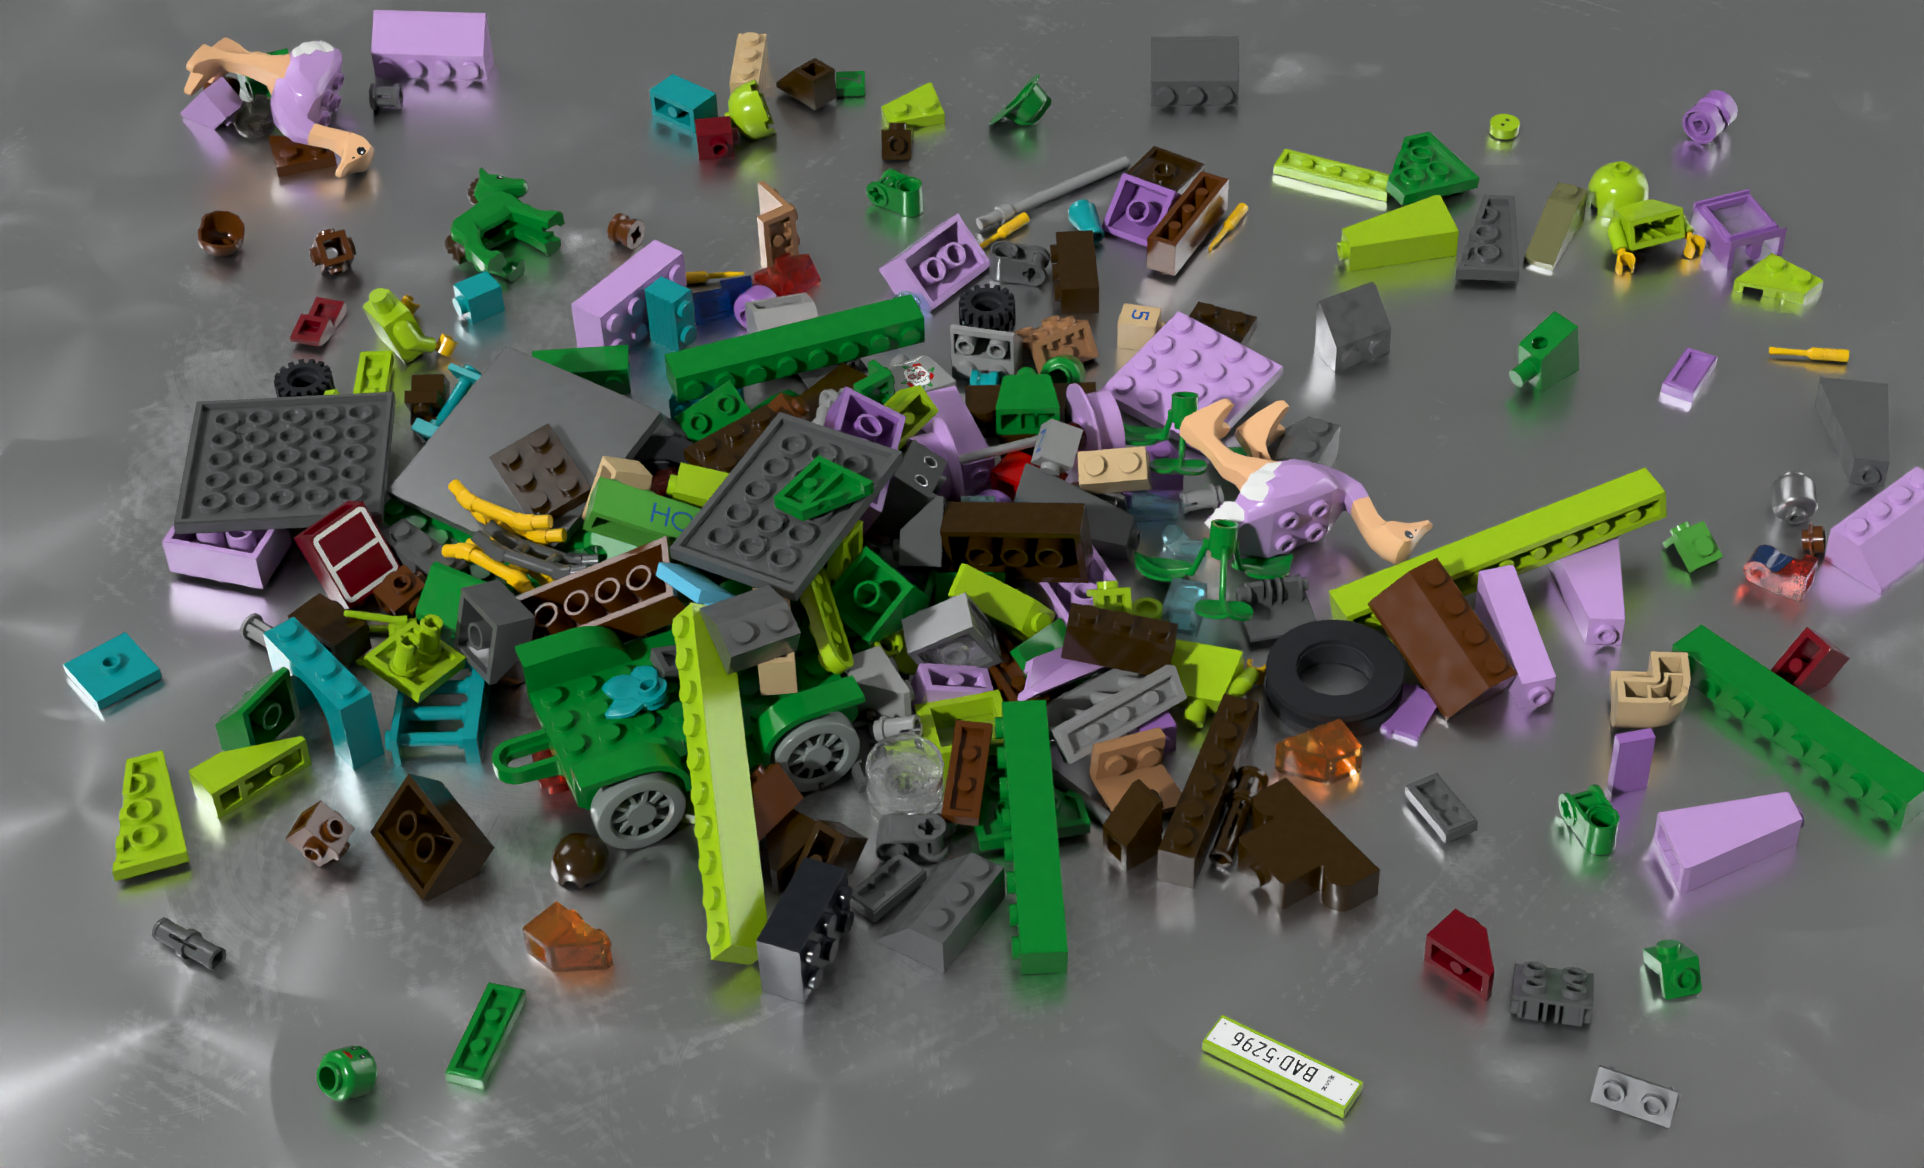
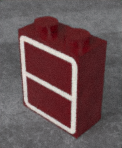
[294,500,400,610]

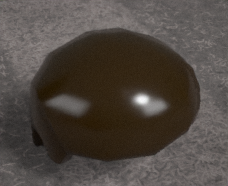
[550,833,609,888]

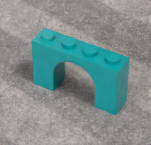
[263,617,385,771]

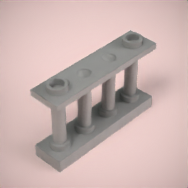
[1046,664,1187,764]

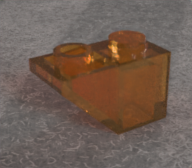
[1275,719,1363,784]
[522,901,613,972]

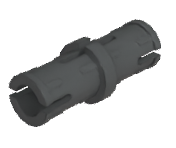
[152,917,226,971]

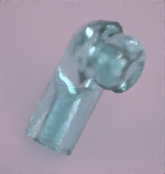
[1162,525,1207,558]

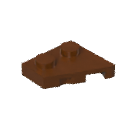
[268,135,337,177]

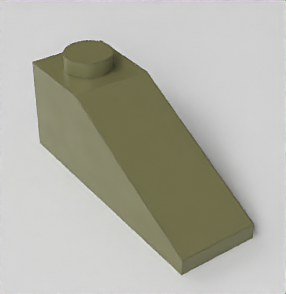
[1523,182,1588,271]

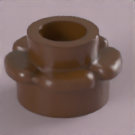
[1802,523,1826,557]

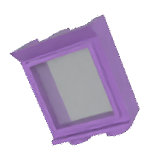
[1691,189,1787,269]

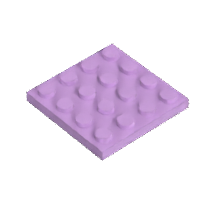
[1100,311,1283,456]

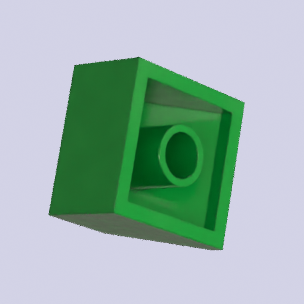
[831,546,930,644]
[415,561,486,651]
[215,666,301,751]

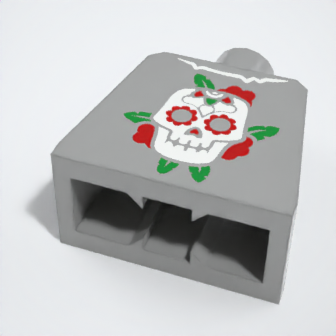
[887,354,956,394]

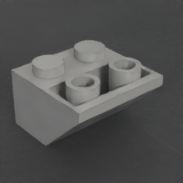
[745,292,819,334]
[950,324,1023,385]
[841,645,916,724]

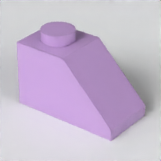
[180,76,245,129]
[911,663,993,713]

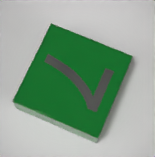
[836,71,865,97]

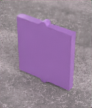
[1381,683,1438,742]

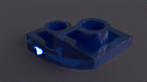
[691,275,753,325]

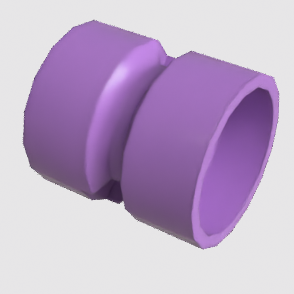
[1682,90,1738,144]

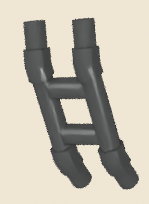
[471,520,603,580]

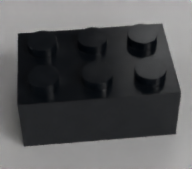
[756,857,854,1004]

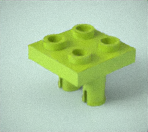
[363,614,467,703]

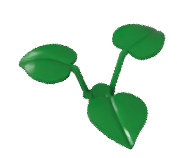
[1123,391,1268,476]
[1134,519,1293,622]

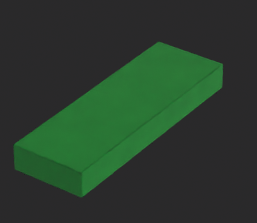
[445,982,527,1089]

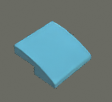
[656,562,734,606]

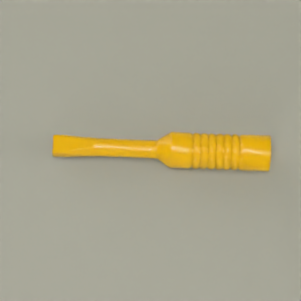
[1208,203,1249,252]
[979,212,1030,249]
[686,270,744,284]
[1769,347,1849,362]

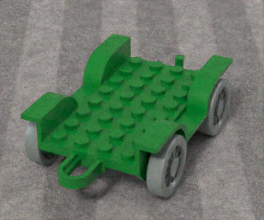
[492,579,871,849]

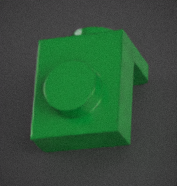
[1643,939,1702,1000]

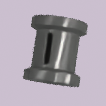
[369,83,403,110]

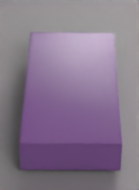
[1661,347,1718,402]
[1607,728,1656,795]

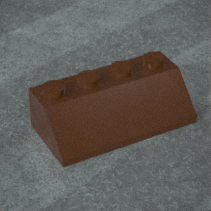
[1368,558,1517,721]

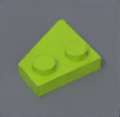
[881,82,945,128]
[1733,253,1823,304]

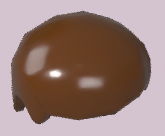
[197,211,245,257]

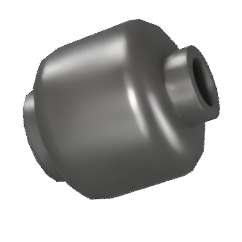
[1771,471,1818,524]

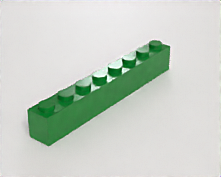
[664,294,925,403]
[1672,624,1924,829]
[995,700,1068,975]

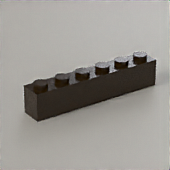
[1157,694,1259,889]

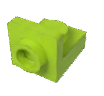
[1086,580,1133,615]

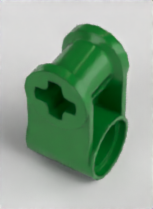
[866,169,924,217]
[1558,784,1620,855]

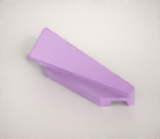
[1017,647,1109,701]

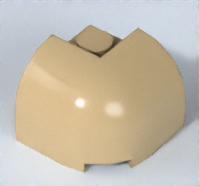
[1609,651,1691,729]

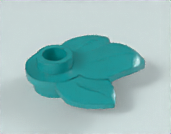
[602,666,669,719]

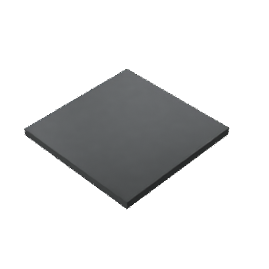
[387,345,664,551]
[174,392,396,534]

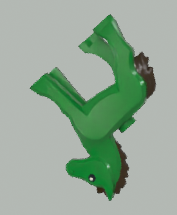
[445,168,565,282]

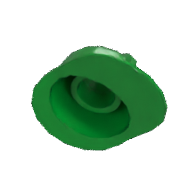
[989,74,1052,125]

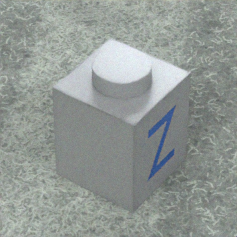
[1031,419,1083,475]

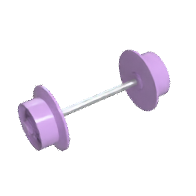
[906,383,1125,502]

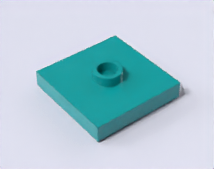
[63,632,162,711]

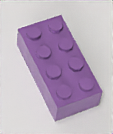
[824,387,906,536]

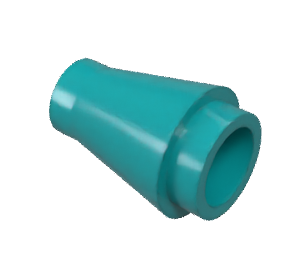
[1068,199,1105,244]

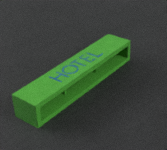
[583,476,701,547]

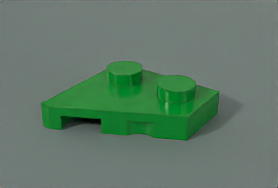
[774,455,874,521]

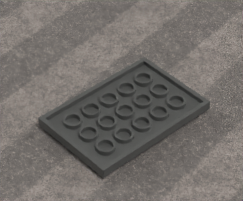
[669,412,903,602]

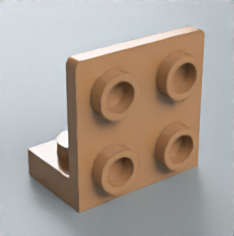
[757,181,800,272]
[1014,315,1099,374]
[1089,727,1182,815]

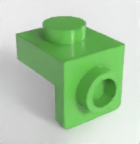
[1662,521,1723,573]

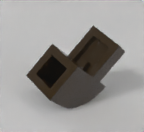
[404,374,450,426]

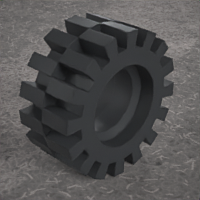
[959,284,1016,332]
[274,359,335,398]

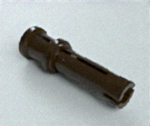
[1209,766,1269,867]

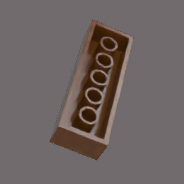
[499,536,693,687]

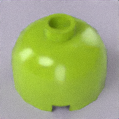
[724,79,777,140]
[1587,161,1649,219]

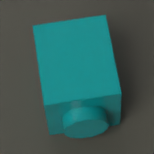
[452,271,505,325]

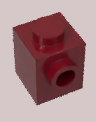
[695,116,739,161]

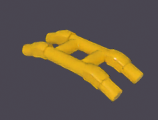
[448,479,567,545]
[442,537,555,594]

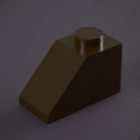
[766,809,816,897]
[786,819,868,888]

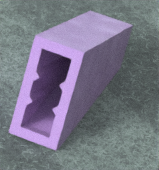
[913,385,995,491]
[1547,536,1625,645]
[1474,565,1556,710]
[1653,792,1804,894]

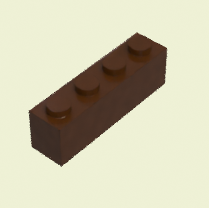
[1147,171,1229,276]

